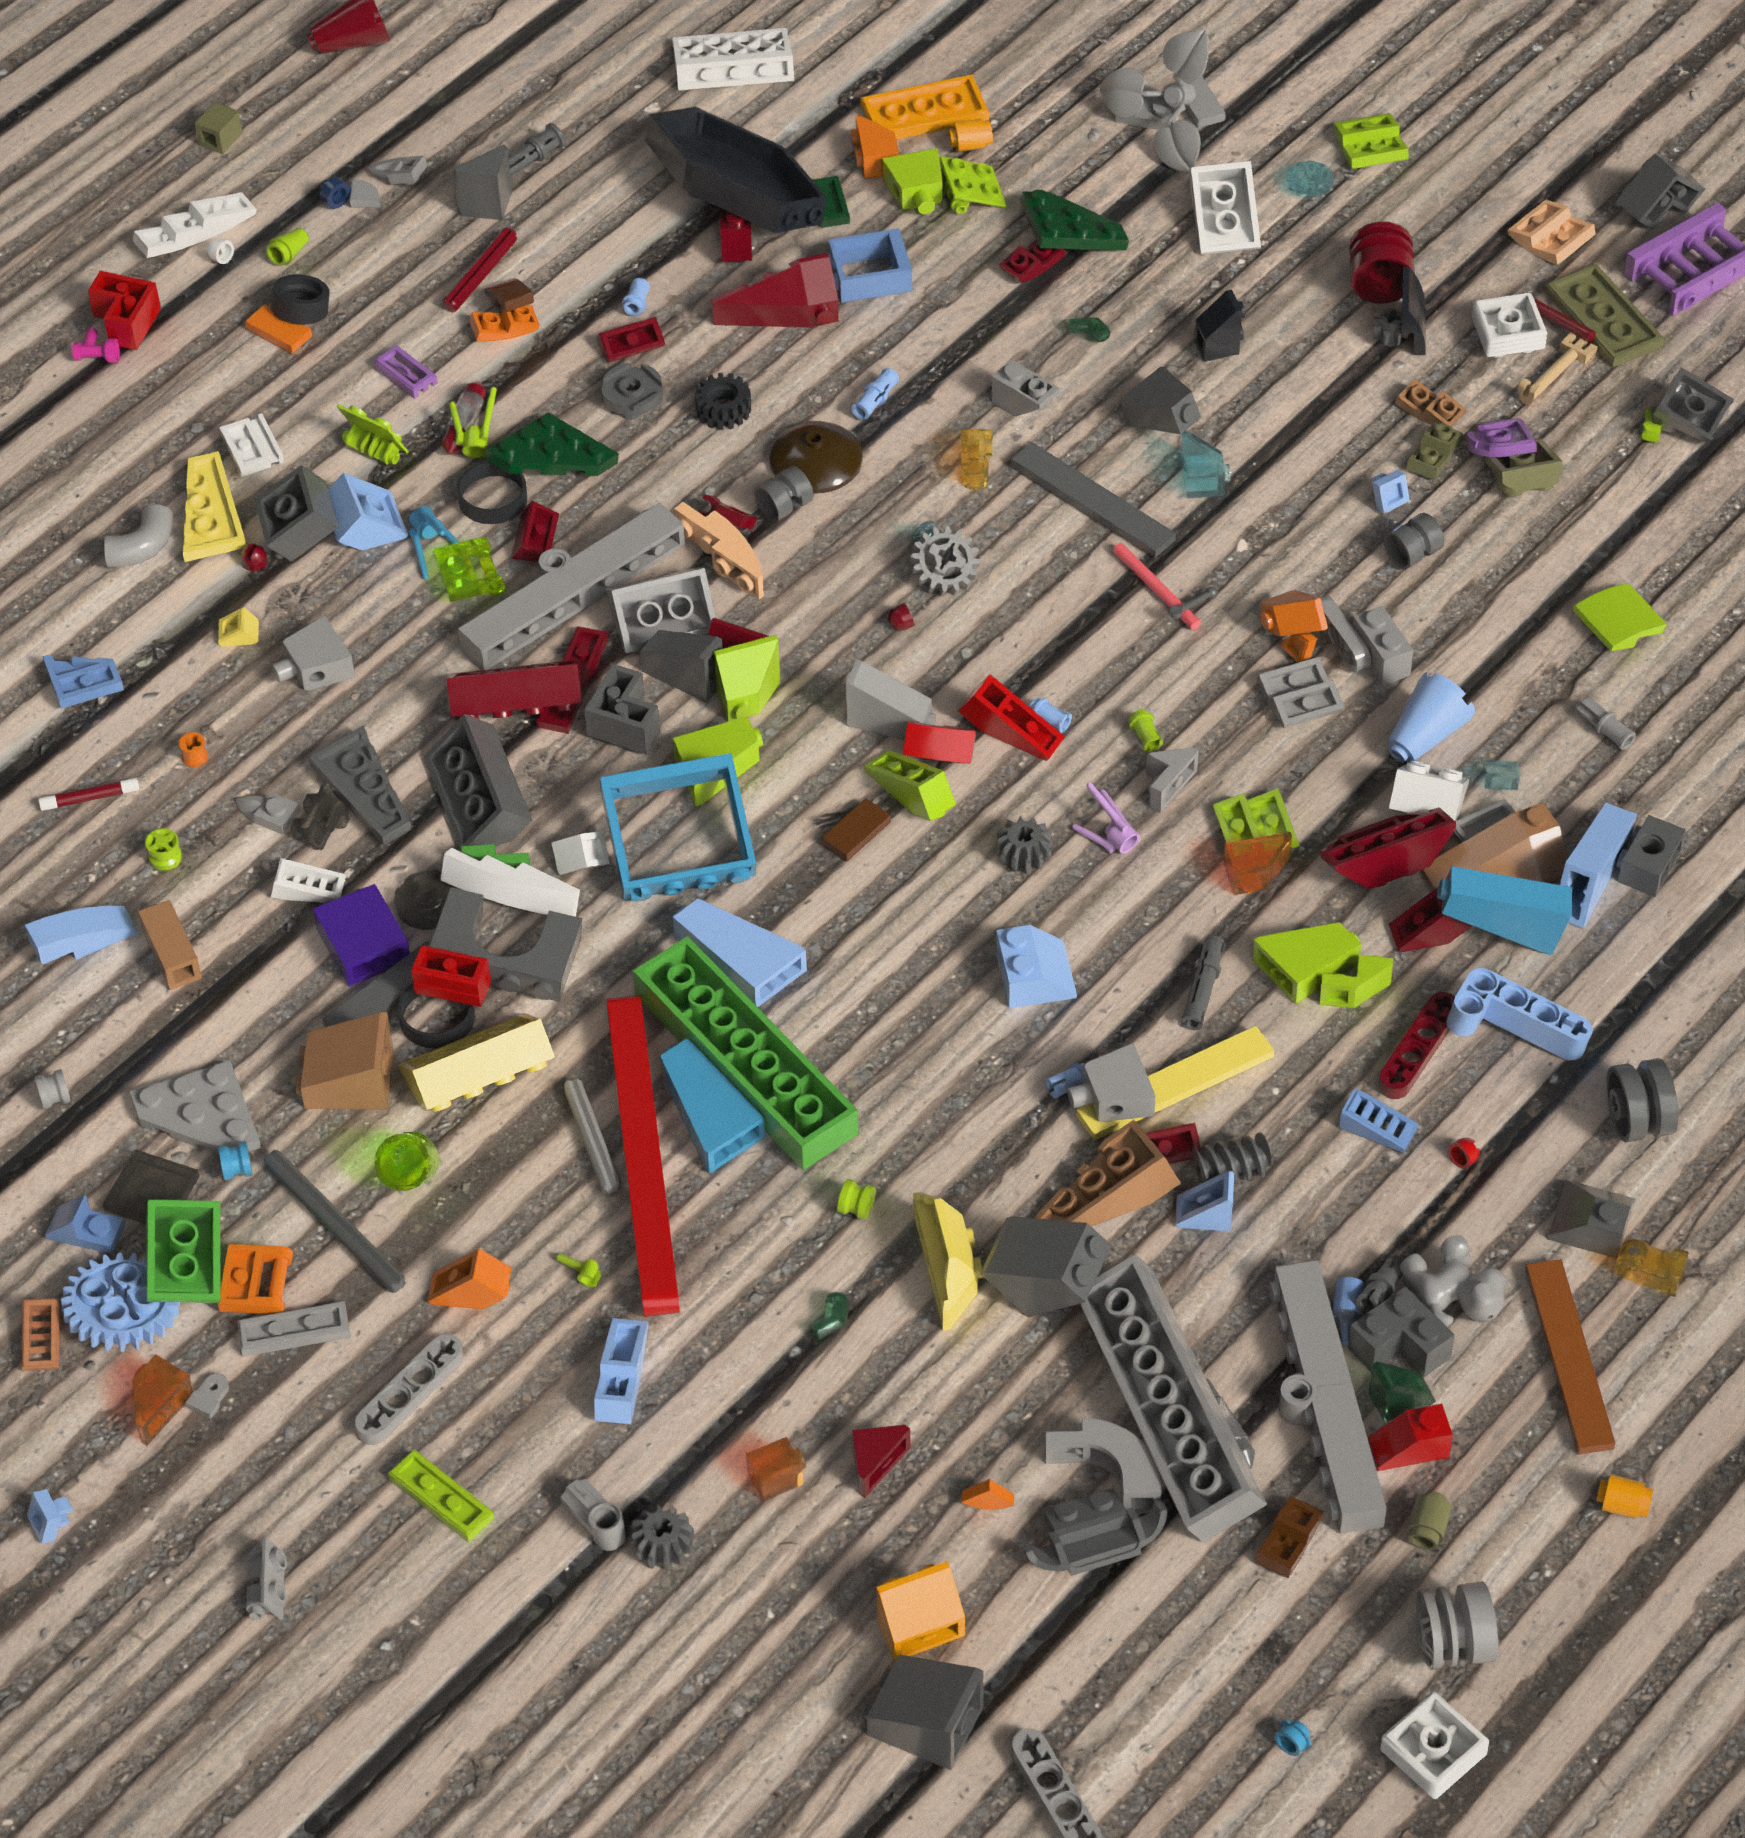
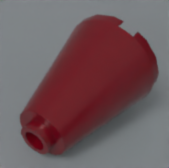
[307,0,391,54]

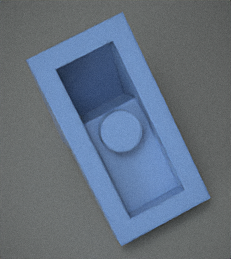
[45,1195,125,1254]

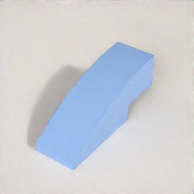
[25,906,138,965]
[594,1318,648,1424]

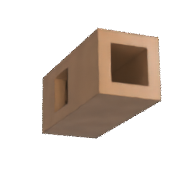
[138,900,202,990]

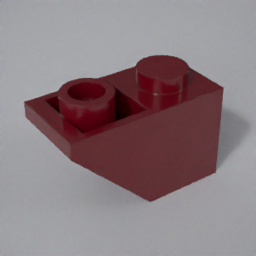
[720,208,752,262]

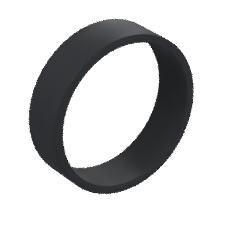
[457,461,528,524]
[397,982,475,1048]

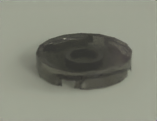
[394,870,460,930]

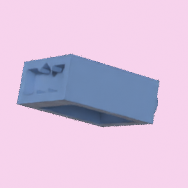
[825,228,912,303]

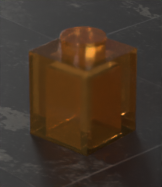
[746,1437,806,1501]

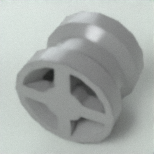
[34,1069,71,1110]

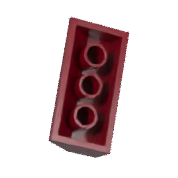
[446,659,583,719]

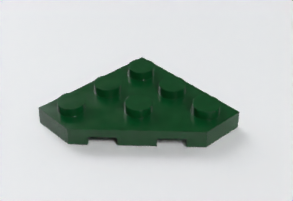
[1020,190,1129,251]
[486,412,619,476]

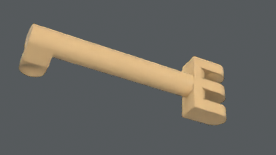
[1518,332,1598,405]

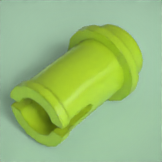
[1129,709,1163,752]

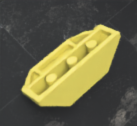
[913,1192,983,1331]

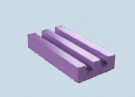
[373,345,438,399]

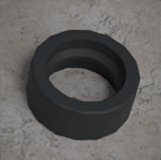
[271,274,330,325]

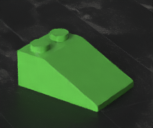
[145,1200,220,1303]

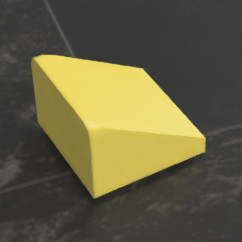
[218,607,259,646]

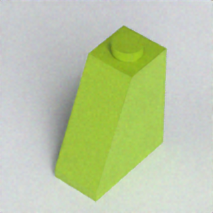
[673,716,763,807]
[1252,922,1362,1004]

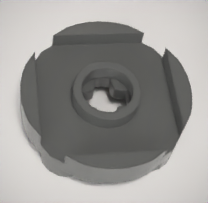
[601,363,663,420]

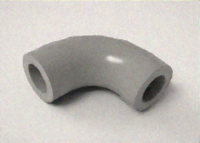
[104,504,173,568]

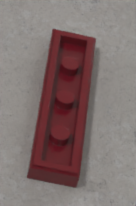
[536,626,608,734]

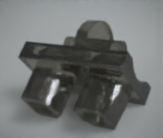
[290,783,350,850]

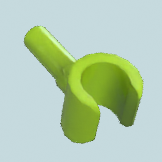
[1641,407,1662,443]
[556,1253,601,1287]

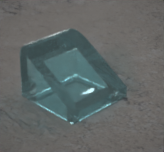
[1484,760,1520,790]

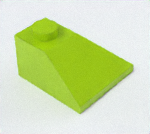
[714,635,780,722]

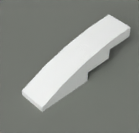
[133,192,256,258]
[441,848,580,916]

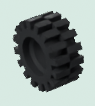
[695,373,752,430]

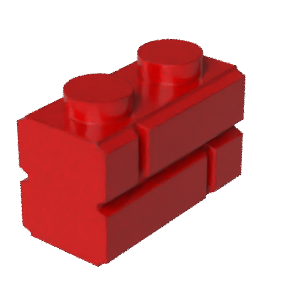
[412,945,491,1007]

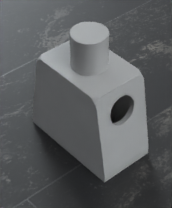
[271,616,355,691]
[1068,1043,1155,1122]

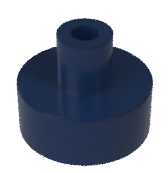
[320,177,351,209]

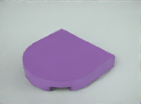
[1467,418,1537,457]

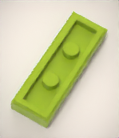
[388,1449,494,1543]

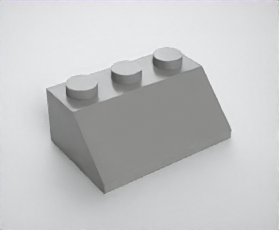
[606,567,716,653]

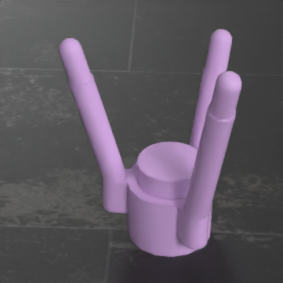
[1072,782,1140,854]

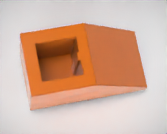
[851,116,899,178]

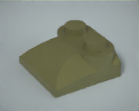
[1483,439,1563,496]

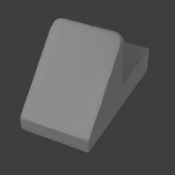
[1146,747,1199,813]

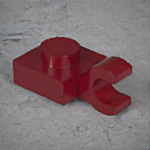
[697,495,757,531]

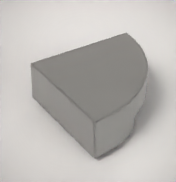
[350,179,381,208]

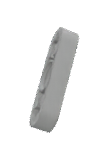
[1321,596,1371,672]

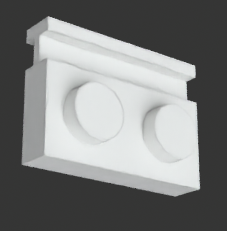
[220,413,284,477]

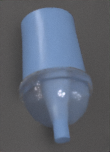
[1332,1277,1365,1345]

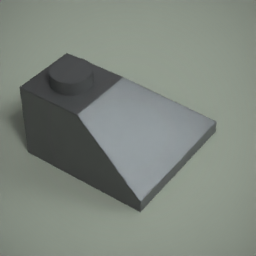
[1548,1180,1635,1259]

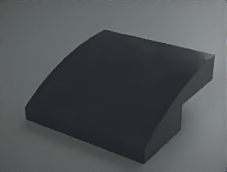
[1402,267,1426,355]

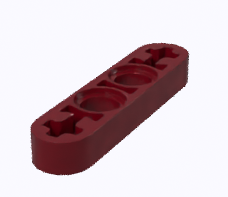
[1379,992,1455,1099]

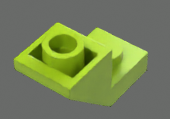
[1319,955,1394,1008]

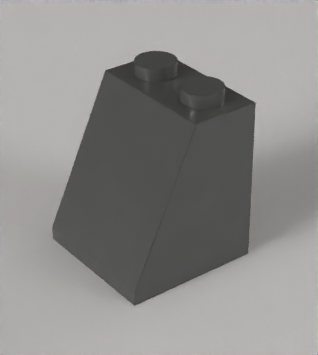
[980,1216,1111,1317]
[863,1654,983,1770]

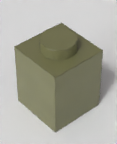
[195,102,242,154]

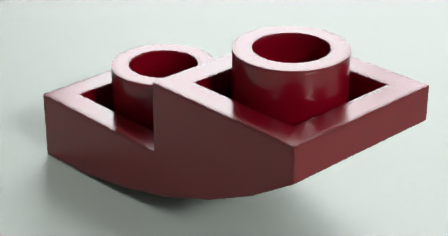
[999,240,1066,283]

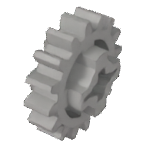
[910,526,980,596]

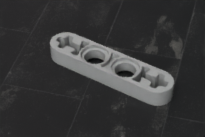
[355,1334,463,1445]
[1012,1729,1103,1838]

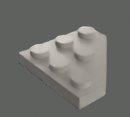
[130,1061,261,1155]

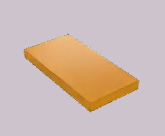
[861,75,989,139]

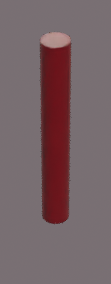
[1521,292,1596,342]

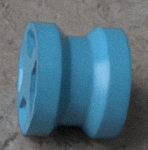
[218,1141,253,1181]

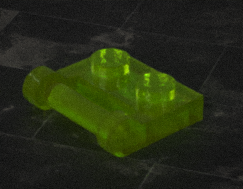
[433,537,506,603]

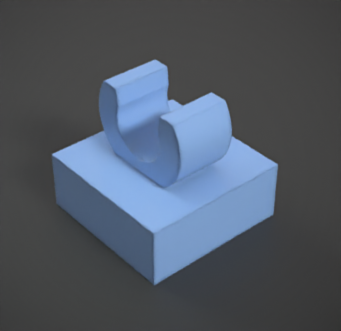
[1372,470,1409,513]
[27,1489,73,1544]

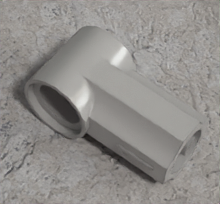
[560,1479,626,1551]

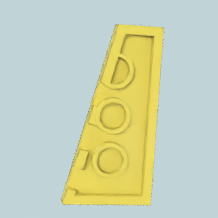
[183,451,246,562]

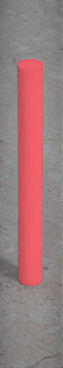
[1113,543,1201,630]

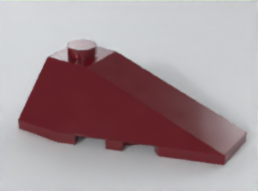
[711,253,839,328]

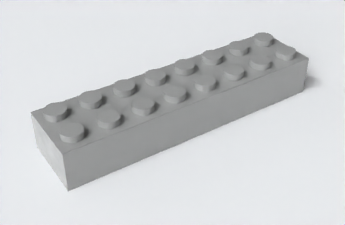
[1080,1254,1267,1542]

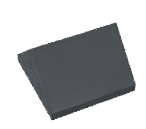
[453,145,512,220]

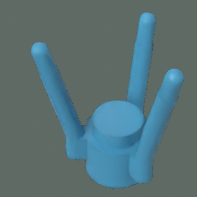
[409,506,466,580]

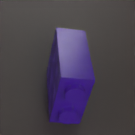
[313,884,410,986]

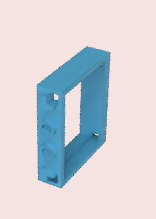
[600,753,756,902]

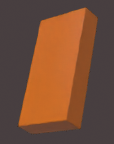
[245,304,312,354]

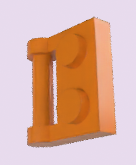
[218,1244,293,1315]

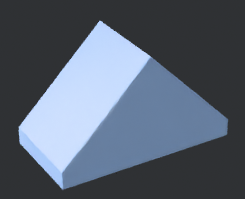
[1175,1170,1234,1231]

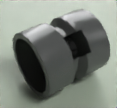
[754,466,814,522]
[1383,513,1445,569]

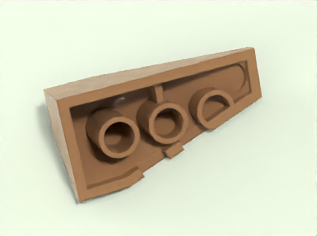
[1420,802,1569,890]
[1034,1119,1181,1227]

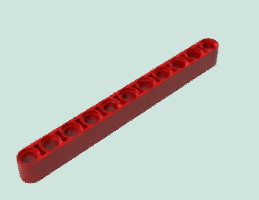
[606,995,680,1317]

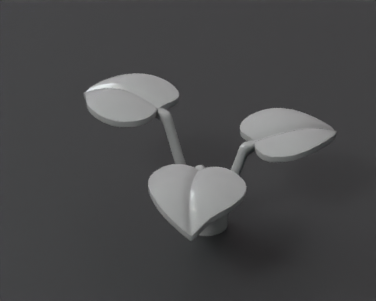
[1100,30,1209,173]

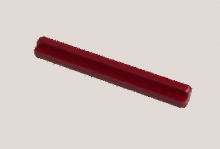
[443,227,517,312]

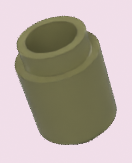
[1407,1491,1452,1550]

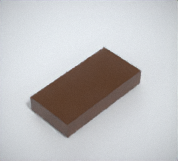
[822,798,891,862]

